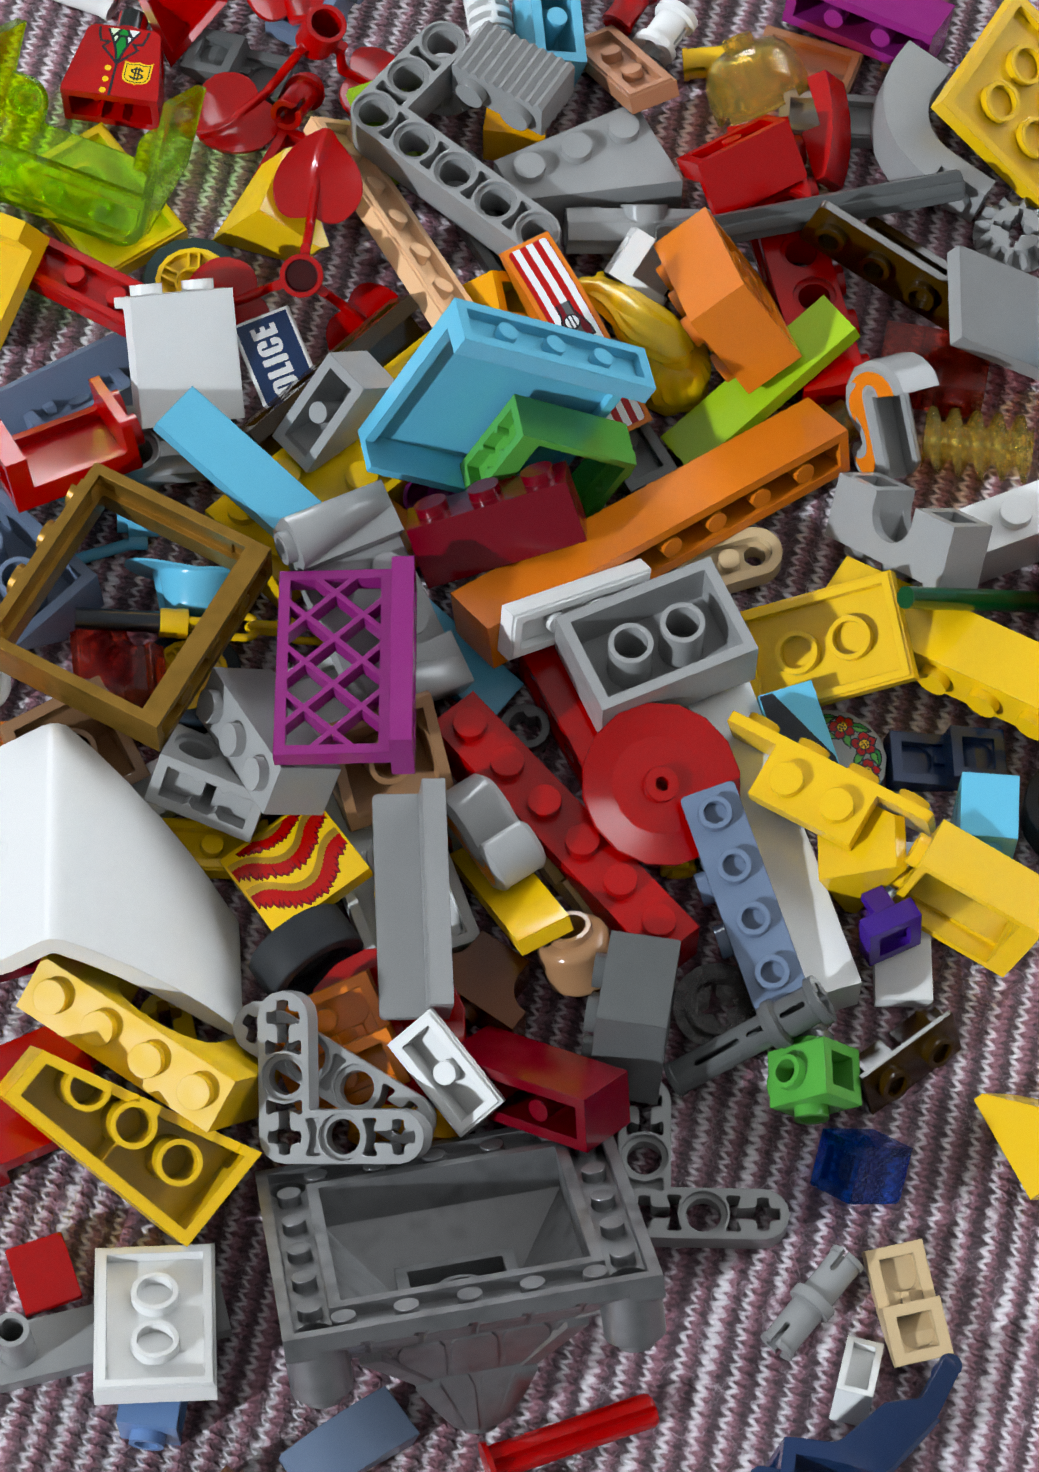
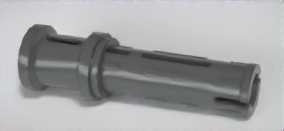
[664,975,837,1097]

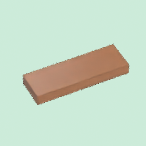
[584,25,680,115]

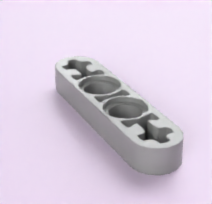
[233,1001,437,1146]

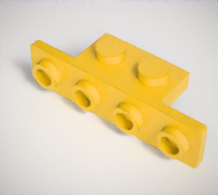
[727,711,936,851]

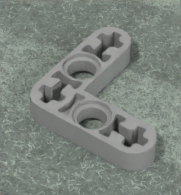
[257,990,433,1164]
[618,1082,790,1249]

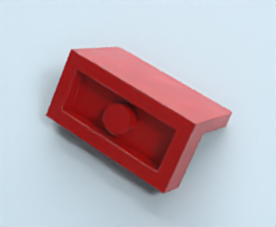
[676,114,807,215]

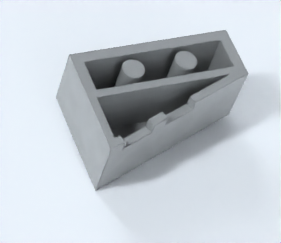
[494,107,683,230]

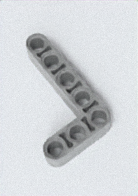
[350,21,561,256]

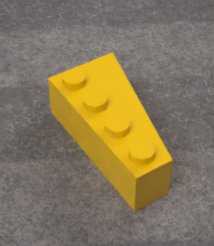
[0,1045,262,1247]

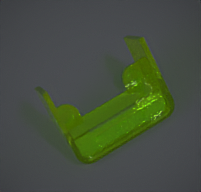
[0,18,207,247]

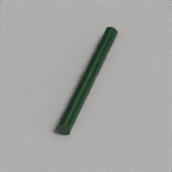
[897,586,1039,613]

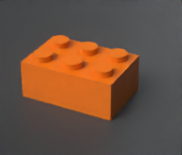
[653,207,802,394]

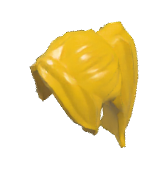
[578,271,711,417]

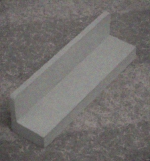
[372,778,454,1020]

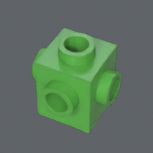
[767,1035,862,1125]

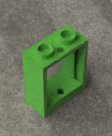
[460,394,637,518]

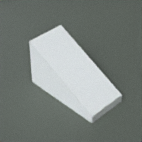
[829,1335,884,1426]

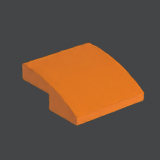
[277,968,412,1110]

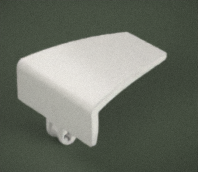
[0,723,242,1035]

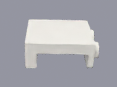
[114,278,245,429]

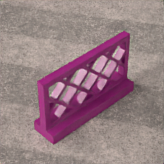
[273,556,417,774]

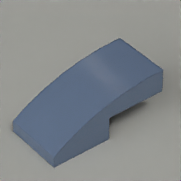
[278,1386,420,1472]

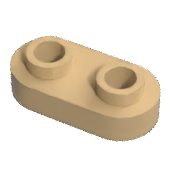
[675,527,783,594]

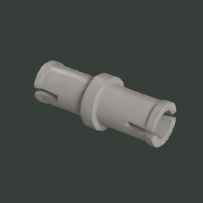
[760,1245,864,1361]

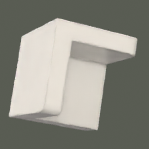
[603,227,668,306]

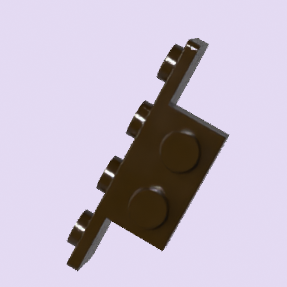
[799,200,949,333]

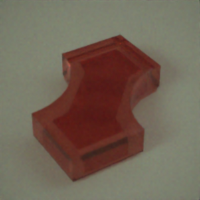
[70,629,166,709]

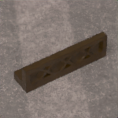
[240,294,425,457]

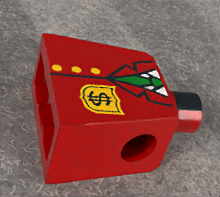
[60,8,165,132]

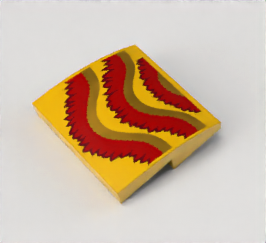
[219,811,373,932]

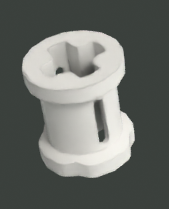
[633,0,698,67]

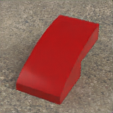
[801,69,851,192]

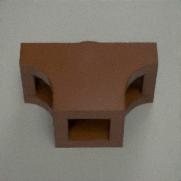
[452,930,529,1036]

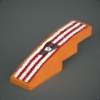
[498,231,653,432]

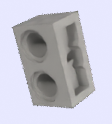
[144,724,264,843]

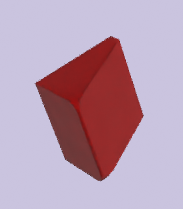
[5,1232,83,1318]

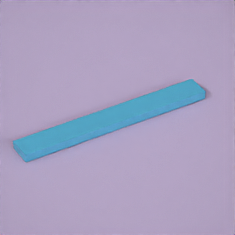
[153,386,524,715]

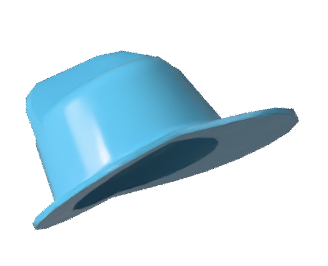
[124,558,231,617]

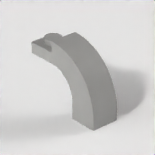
[870,40,996,223]

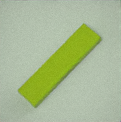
[660,295,861,465]

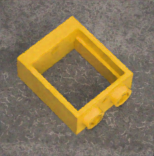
[888,819,1039,978]

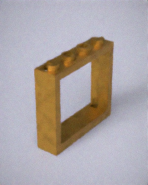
[0,461,273,752]

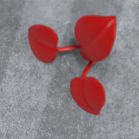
[195,0,396,154]
[189,128,399,351]

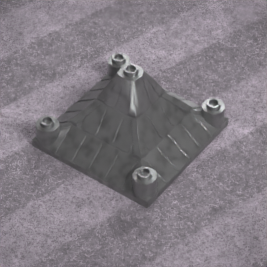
[255,1127,666,1434]

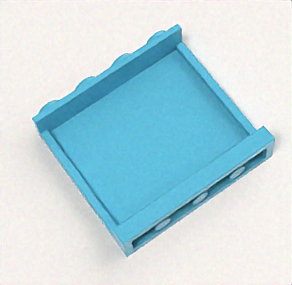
[358,298,656,493]

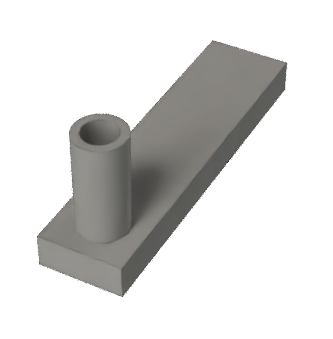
[0,1273,233,1393]

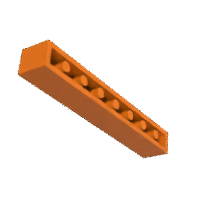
[450,397,850,669]

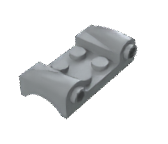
[273,479,475,711]

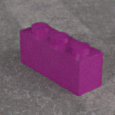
[782,0,955,65]

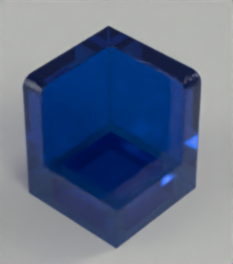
[810,1128,913,1205]

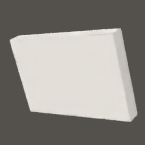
[93,1243,218,1405]

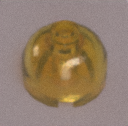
[705,31,809,127]

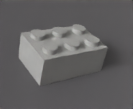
[555,556,759,733]

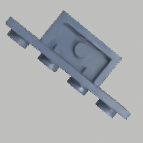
[0,332,133,435]
[681,781,805,1010]

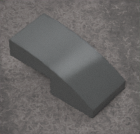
[180,28,301,105]

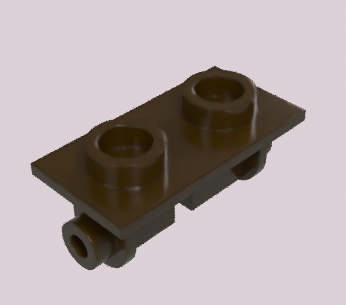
[859,1006,962,1115]

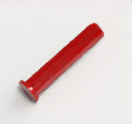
[478,1393,659,1472]

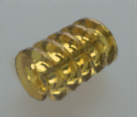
[920,405,1035,485]

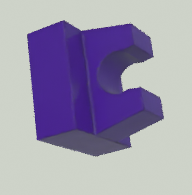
[859,885,922,967]

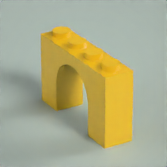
[16,953,281,1133]

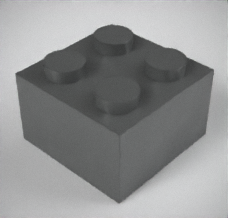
[581,930,681,1105]

